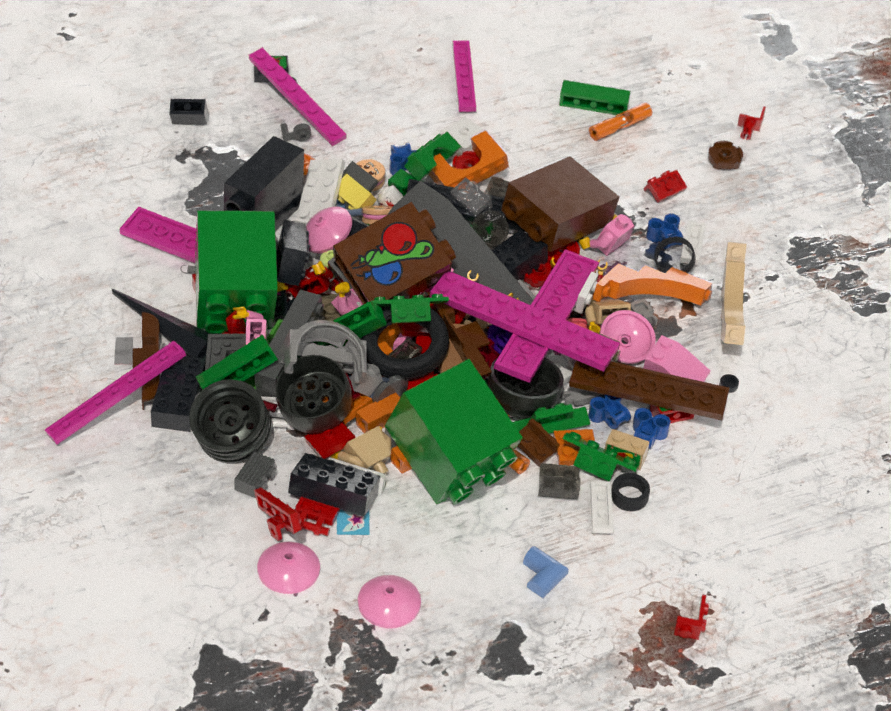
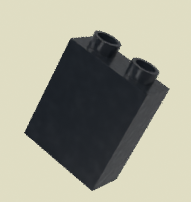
[224,136,304,231]

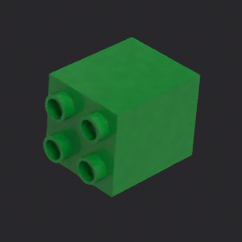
[195,210,277,334]
[385,359,523,505]

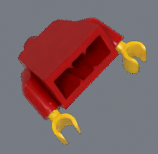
[277,261,333,298]

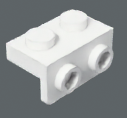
[573,271,598,314]

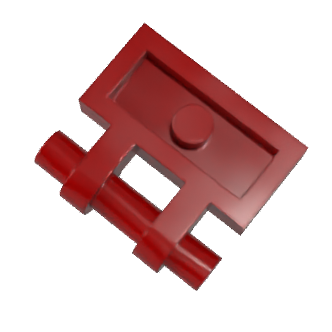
[294,497,340,536]

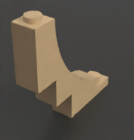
[720,242,747,345]

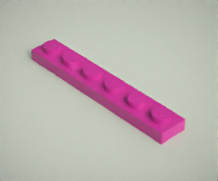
[452,40,476,112]

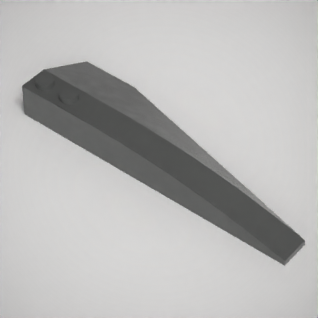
[387,181,533,305]

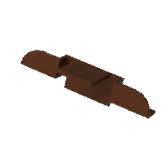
[427,292,492,377]
[132,312,160,410]

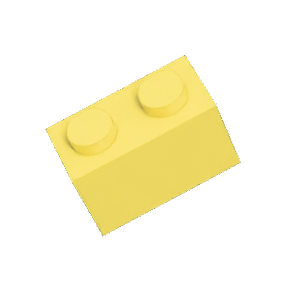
[337,173,377,216]

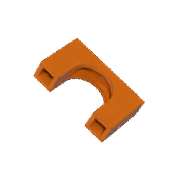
[428,130,509,190]
[356,392,413,474]

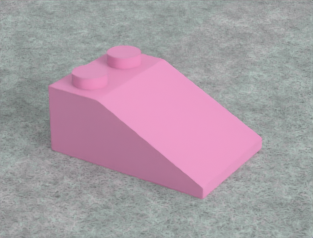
[643,335,711,382]

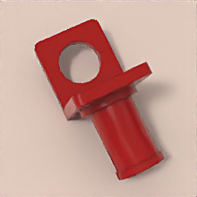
[737,106,766,140]

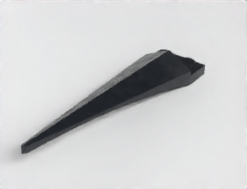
[112,289,231,359]

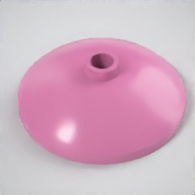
[306,206,352,253]
[600,310,655,364]
[257,542,320,594]
[358,575,421,628]

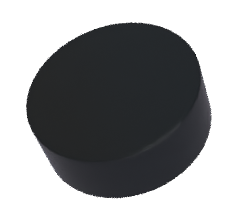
[719,374,739,393]

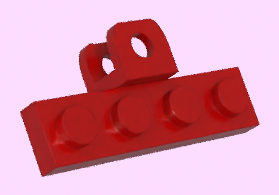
[254,487,302,541]

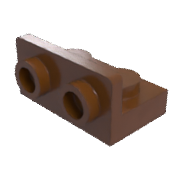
[518,418,560,467]

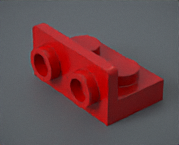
[643,170,687,203]

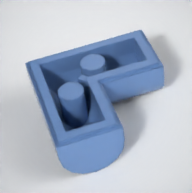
[523,546,569,598]

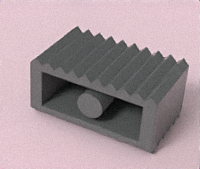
[234,451,277,498]

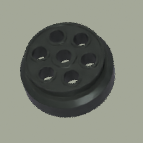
[488,357,564,419]

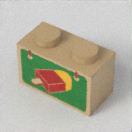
[605,429,649,470]

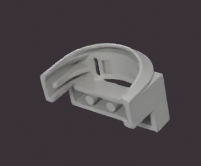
[280,320,367,384]

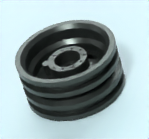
[189,379,272,464]

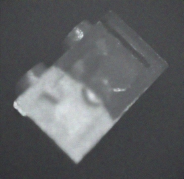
[450,178,493,216]

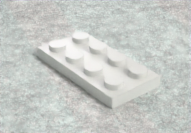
[296,159,345,221]

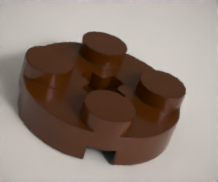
[708,141,743,170]

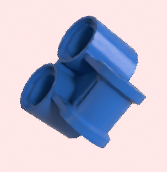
[389,143,417,175]
[646,213,683,250]
[588,394,631,429]
[632,408,670,449]

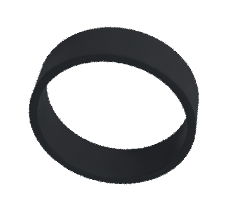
[654,236,696,273]

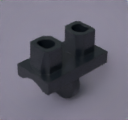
[274,290,295,322]

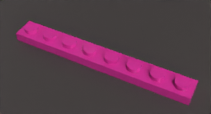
[249,47,347,147]
[45,341,186,445]

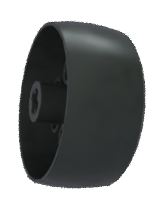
[276,355,352,434]

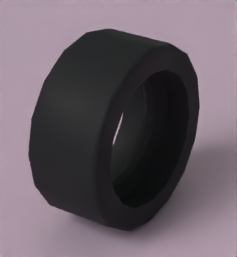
[611,473,650,512]

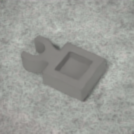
[630,298,658,326]

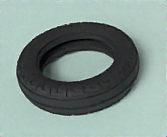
[360,306,449,380]

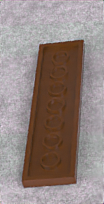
[569,360,730,421]

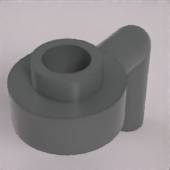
[280,123,311,141]

